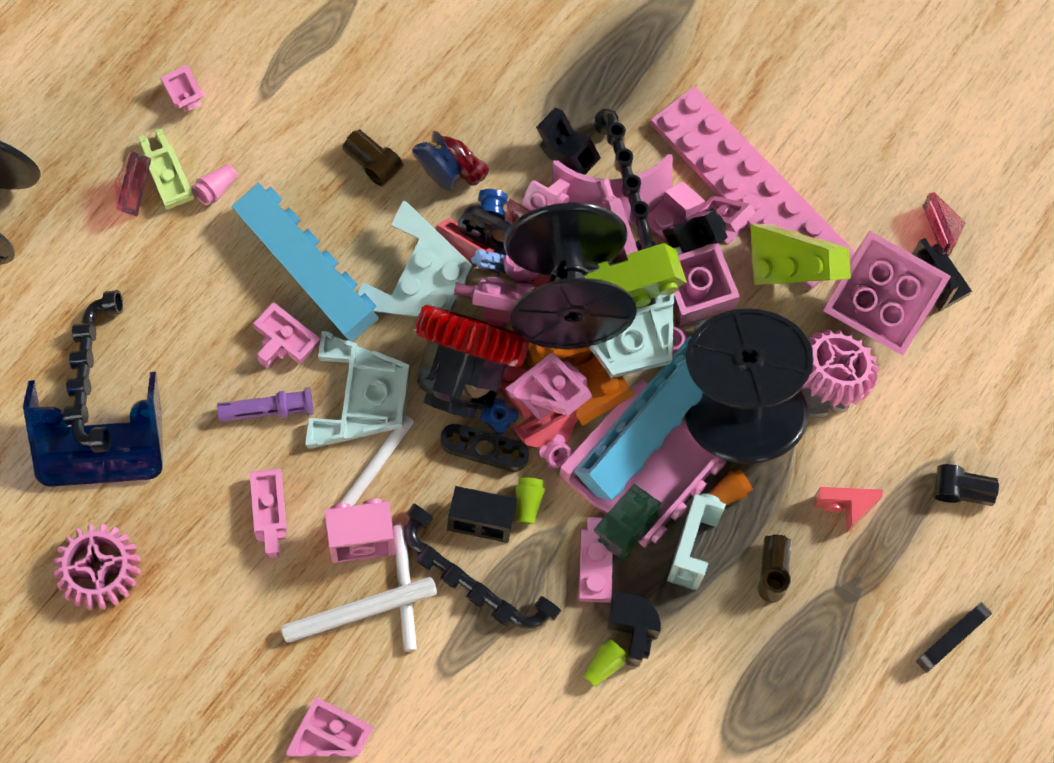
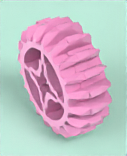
[802,329,879,408]
[53,523,141,611]

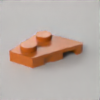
[576,357,634,426]

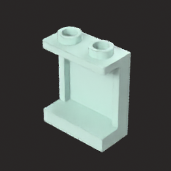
[667,493,726,591]

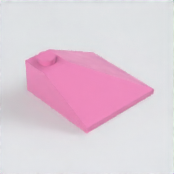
[821,231,951,356]

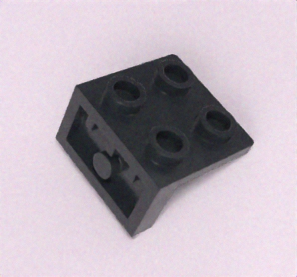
[912,238,972,312]

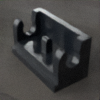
[447,486,517,543]

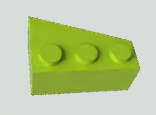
[750,224,851,285]
[585,243,687,308]

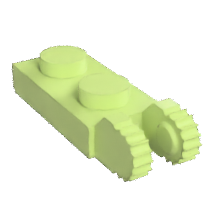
[138,128,194,210]

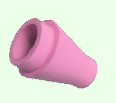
[192,164,238,205]

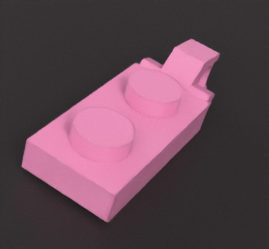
[250,469,287,559]

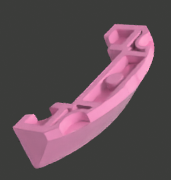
[551,154,672,224]

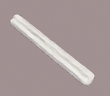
[281,577,437,643]

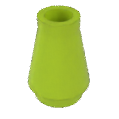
[514,477,545,524]
[582,639,629,688]

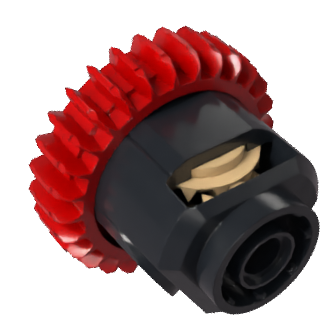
[414,305,530,419]

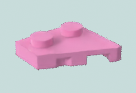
[505,352,592,416]
[286,697,374,757]

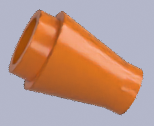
[707,469,753,506]

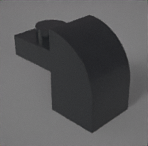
[536,107,601,175]
[662,207,728,254]
[607,591,661,667]

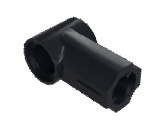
[934,464,999,506]

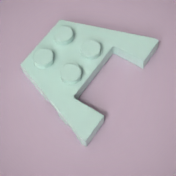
[358,201,473,318]
[589,293,674,379]
[305,331,411,449]

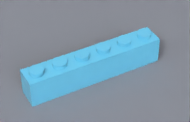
[231,182,379,342]
[574,336,703,500]

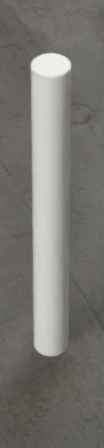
[340,415,414,506]
[393,525,417,652]

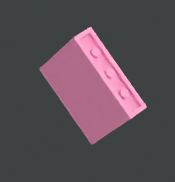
[559,379,727,548]

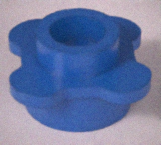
[481,398,518,434]

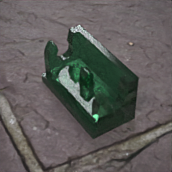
[594,483,662,561]

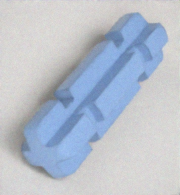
[471,250,506,273]

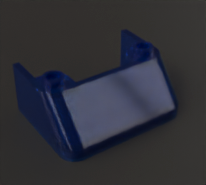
[23,372,163,487]

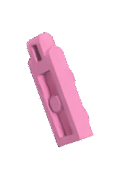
[579,517,613,603]

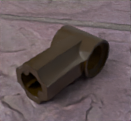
[342,129,404,187]
[757,534,792,602]

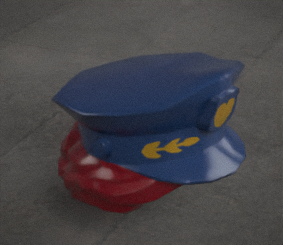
[412,131,489,192]

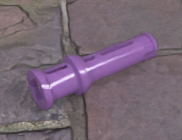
[217,387,314,423]

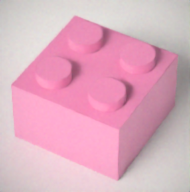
[673,243,740,327]
[324,499,395,564]

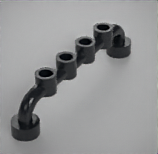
[594,109,656,251]
[63,290,123,453]
[404,503,561,629]

